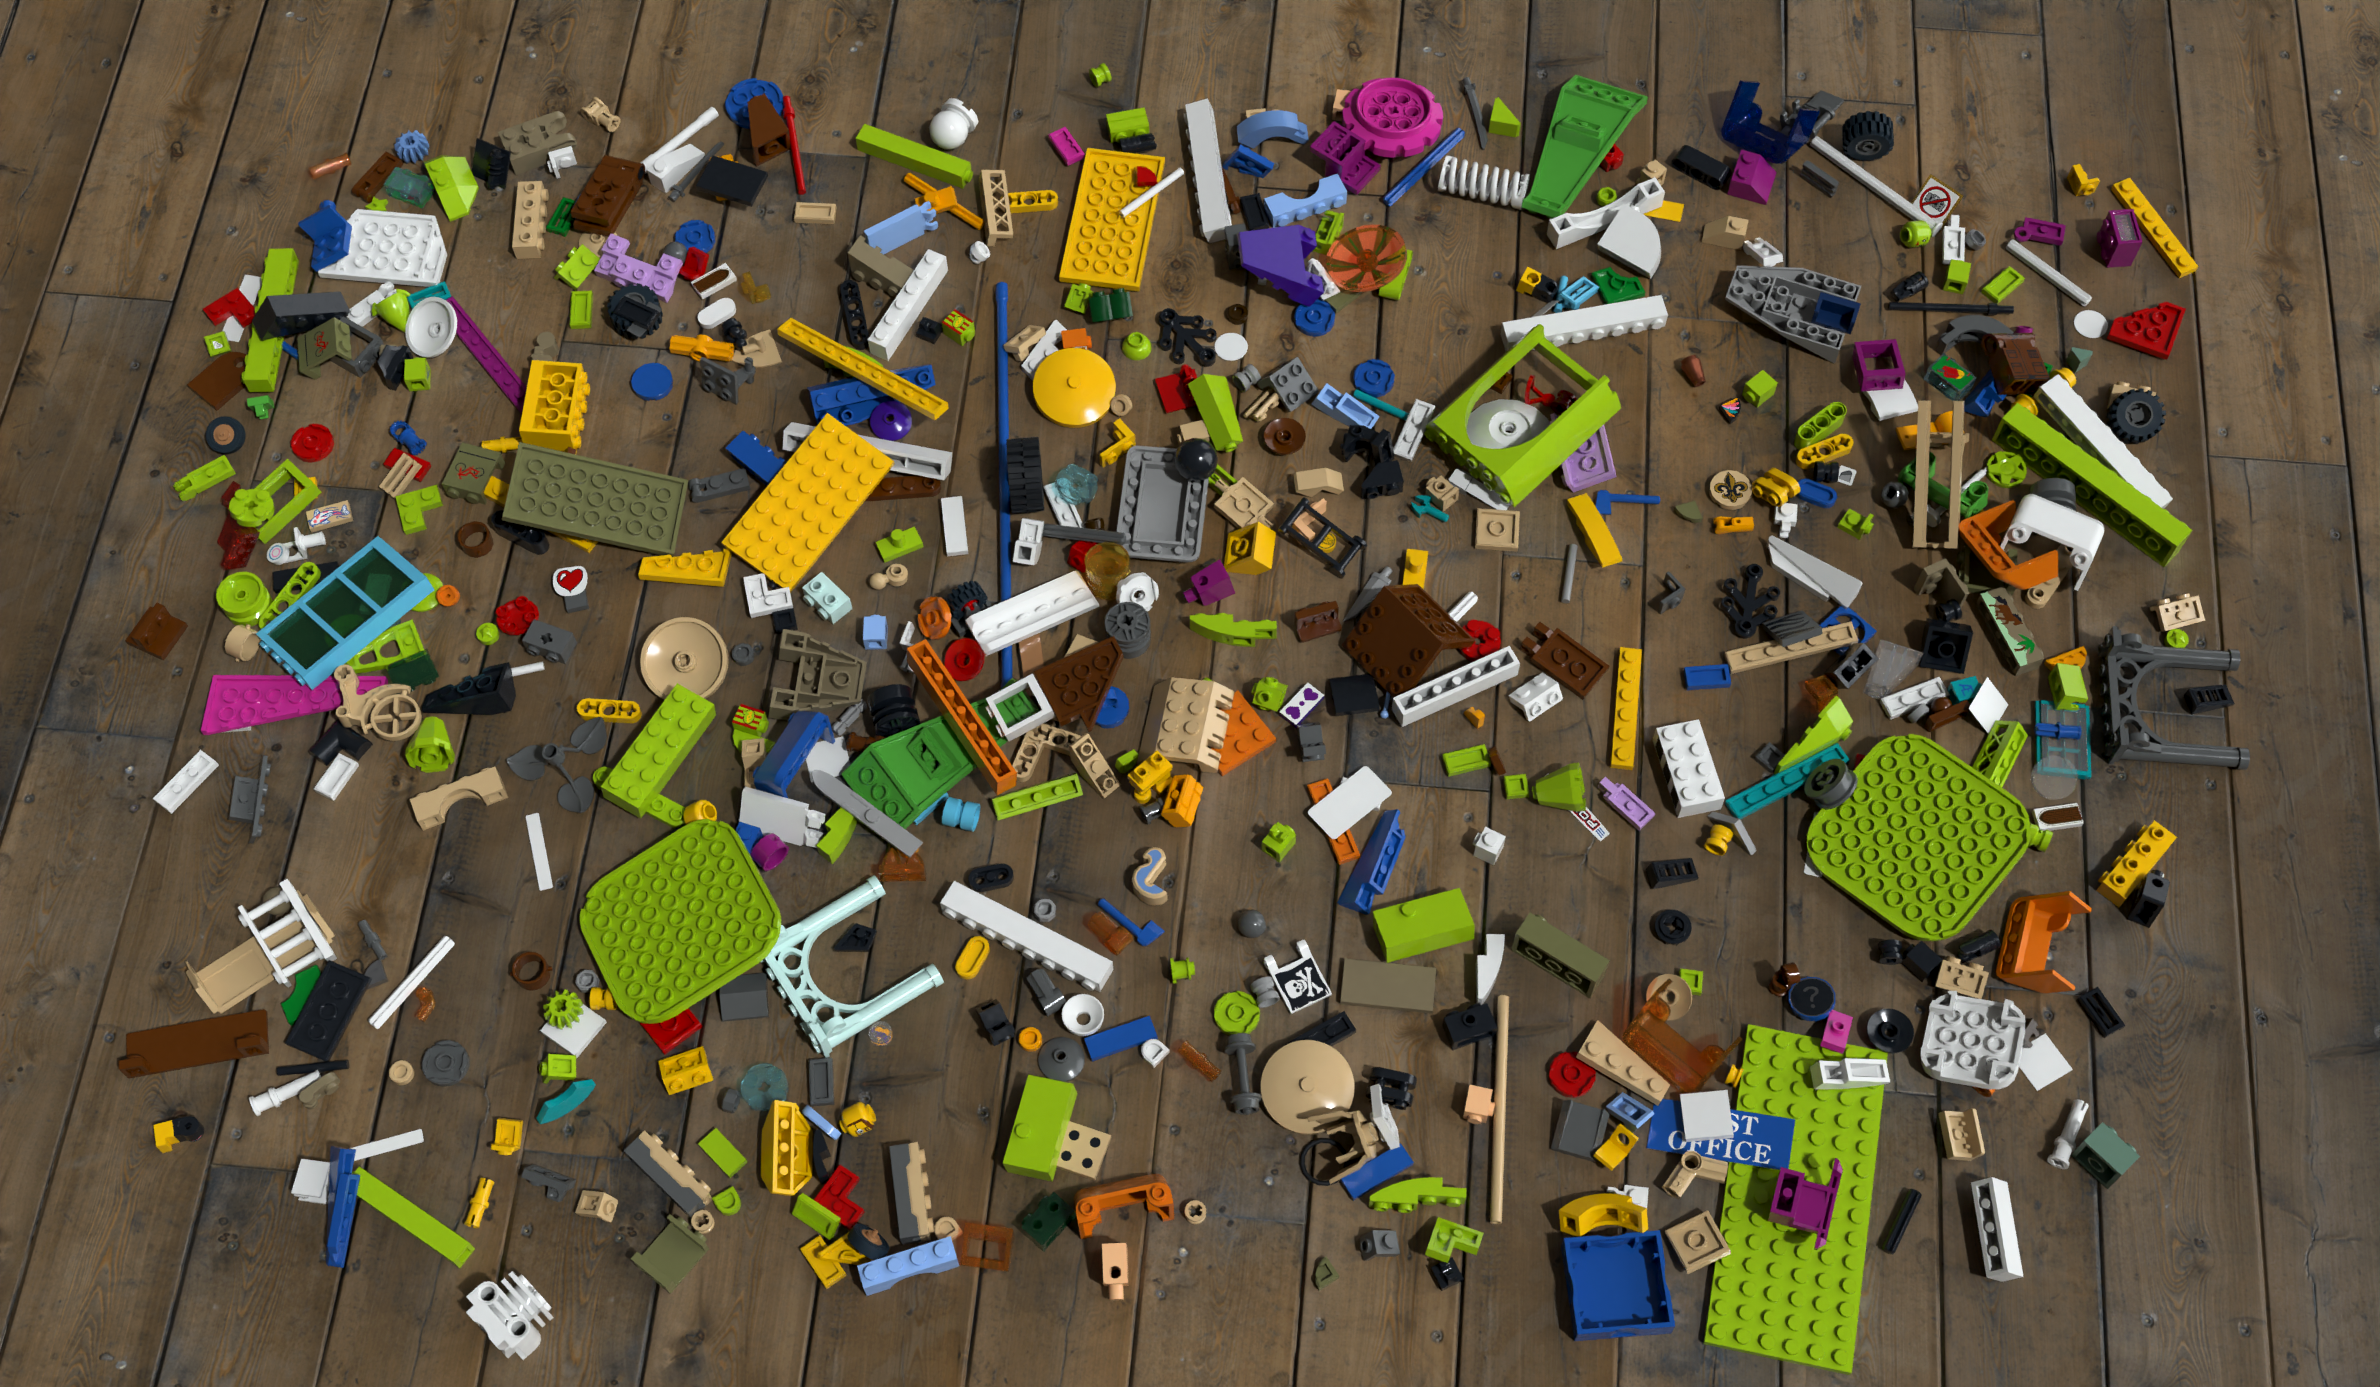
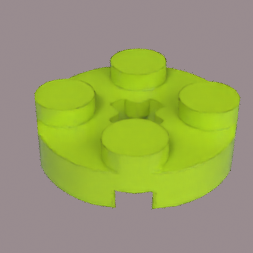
[229,489,275,527]

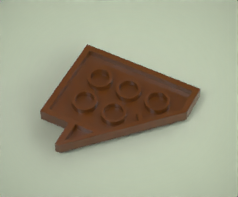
[1034,636,1124,732]

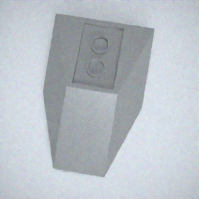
[1725,265,1861,364]

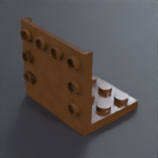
[1342,584,1476,698]

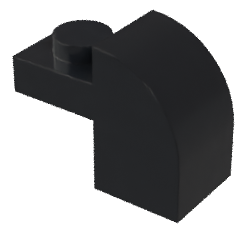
[975,999,1015,1046]

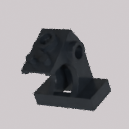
[1340,425,1395,466]

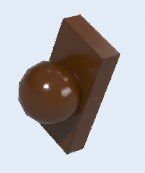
[1924,696,1970,732]

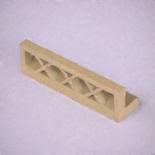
[979,170,1013,247]

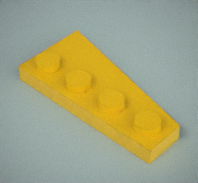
[638,548,732,587]

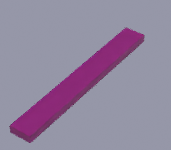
[446,296,527,415]

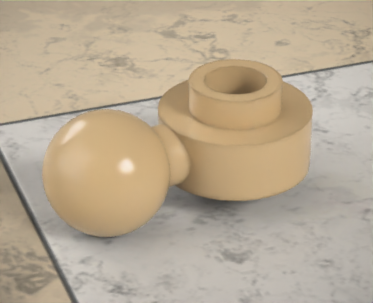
[869,564,908,590]

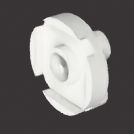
[1116,572,1159,612]

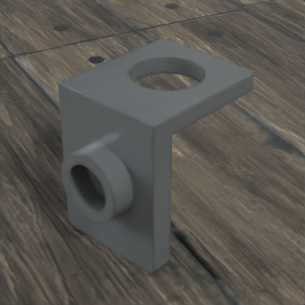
[1658,571,1685,614]

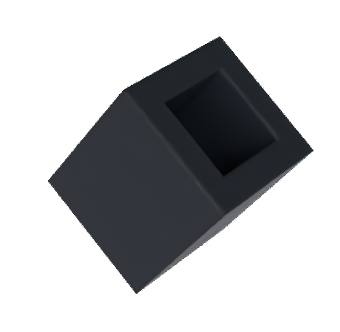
[1901,940,1943,982]

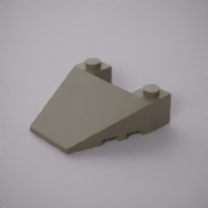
[768,629,867,721]

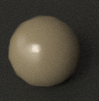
[262,887,292,916]

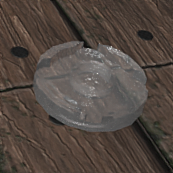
[2031,755,2078,800]

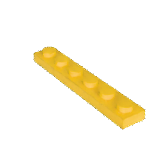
[2111,178,2199,278]
[1610,647,1642,770]

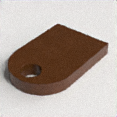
[187,352,246,411]

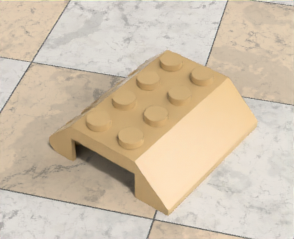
[1137,677,1234,773]

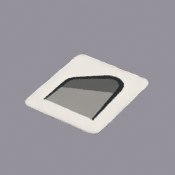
[1837,465,1856,486]

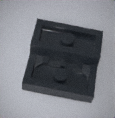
[1329,674,1380,716]

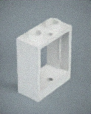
[985,673,1056,742]

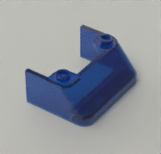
[1721,80,1820,164]

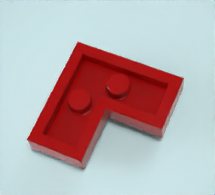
[203,287,255,328]
[814,1165,865,1231]

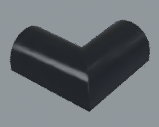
[308,719,373,766]

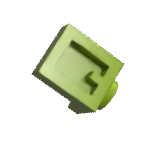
[1064,283,1093,315]
[1837,508,1874,540]
[539,1054,576,1084]

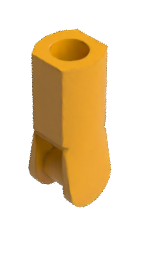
[1713,516,1754,534]

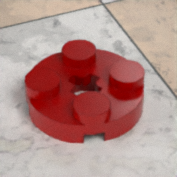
[1459,619,1501,662]

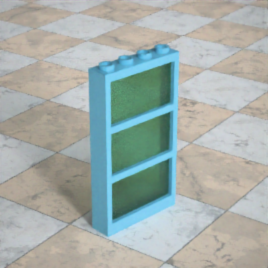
[256,536,434,690]

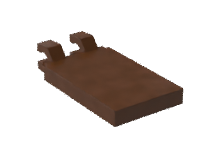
[1519,621,1610,700]

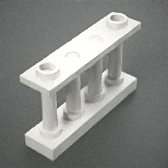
[238,879,337,988]

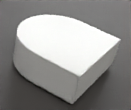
[1141,1039,1170,1068]

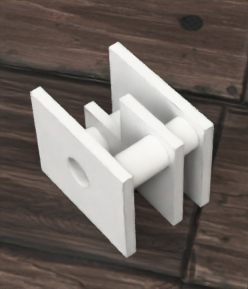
[291,1159,330,1205]

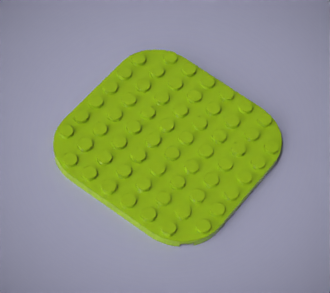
[1807,734,2031,941]
[580,819,781,1024]

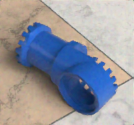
[390,420,427,455]

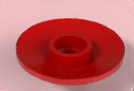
[944,638,984,681]

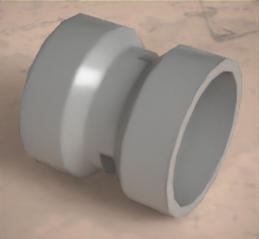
[1232,364,1261,392]
[1251,977,1280,1008]

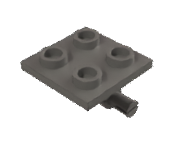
[700,357,756,404]

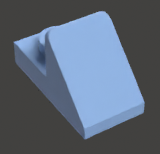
[1606,1092,1654,1133]

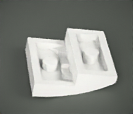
[1862,380,1918,421]

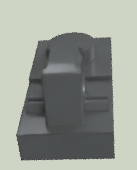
[521,1164,576,1202]

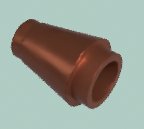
[1681,355,1706,387]

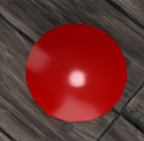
[496,596,539,635]

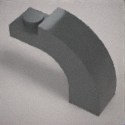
[1936,315,2014,356]

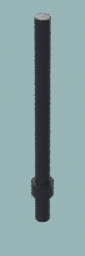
[1888,302,2014,315]

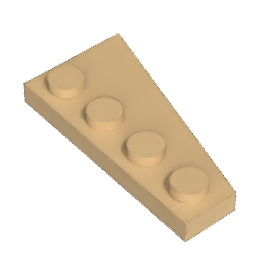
[1576,1020,1670,1106]

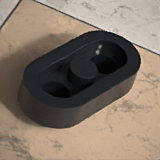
[968,863,1014,892]

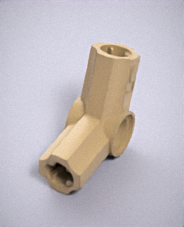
[1662,1151,1728,1200]

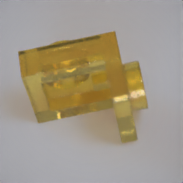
[741,271,771,304]

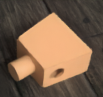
[1102,1243,1129,1300]

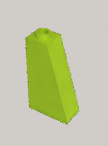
[1188,374,1243,452]

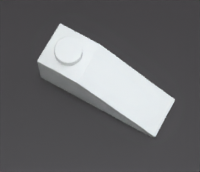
[647,144,705,194]

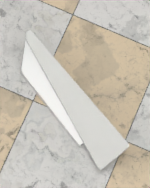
[1766,535,1863,609]

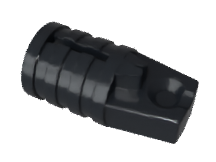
[1890,271,1929,302]

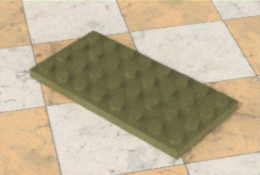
[502,442,688,557]

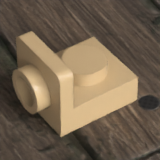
[575,1190,618,1223]

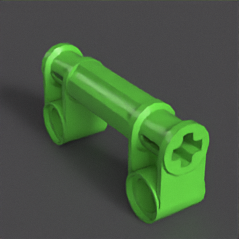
[1898,452,1988,519]

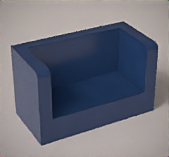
[1811,292,1861,335]

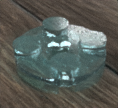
[1055,464,1098,505]
[741,1063,789,1111]

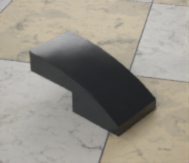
[813,1128,831,1184]

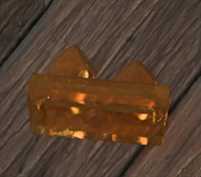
[879,848,926,882]

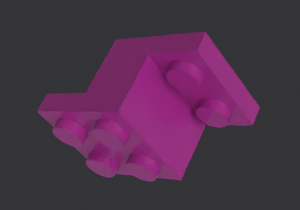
[1310,121,1381,195]

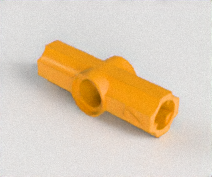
[669,334,734,362]

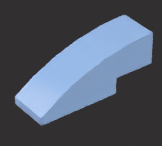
[1312,383,1379,429]

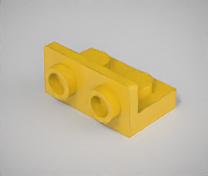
[658,1046,713,1095]

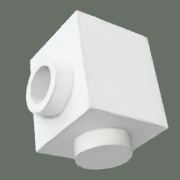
[1473,827,1506,865]

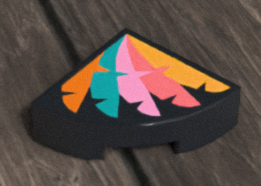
[1719,397,1741,424]

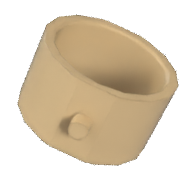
[225,624,261,662]

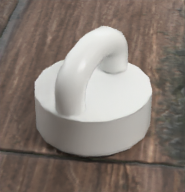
[970,241,990,264]

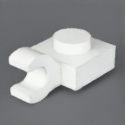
[1774,503,1798,538]

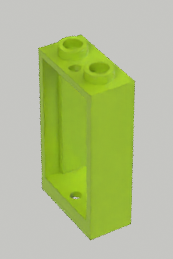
[233,459,322,544]

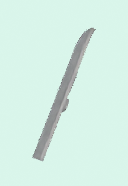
[812,770,923,858]

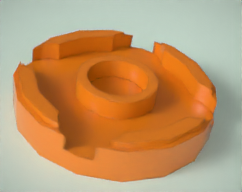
[918,596,951,640]

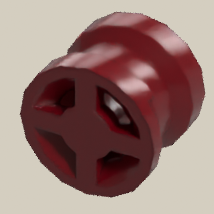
[1551,390,1577,415]

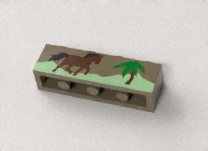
[1975,586,2044,676]

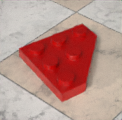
[2107,302,2186,360]

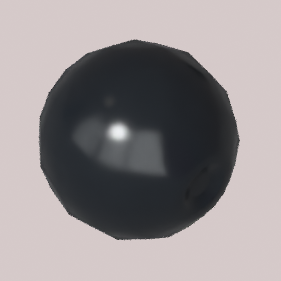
[1174,438,1218,482]

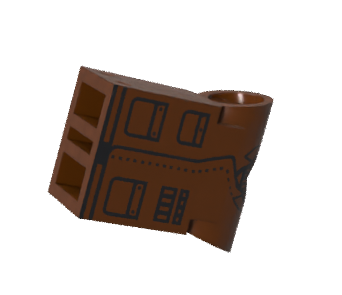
[1981,333,2050,395]

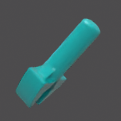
[1411,495,1449,522]

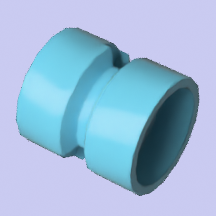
[942,797,981,832]

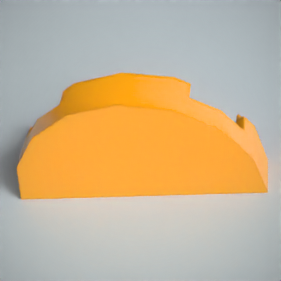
[2044,646,2087,671]

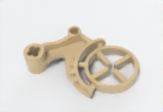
[334,664,422,741]

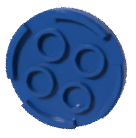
[725,78,784,129]

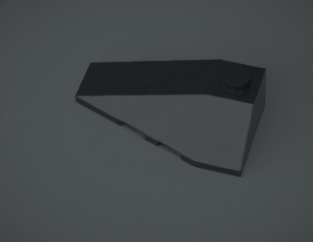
[421,662,516,715]

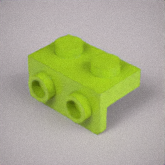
[554,244,600,291]

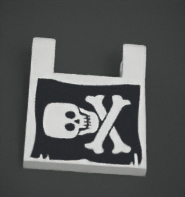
[1264,940,1332,1014]

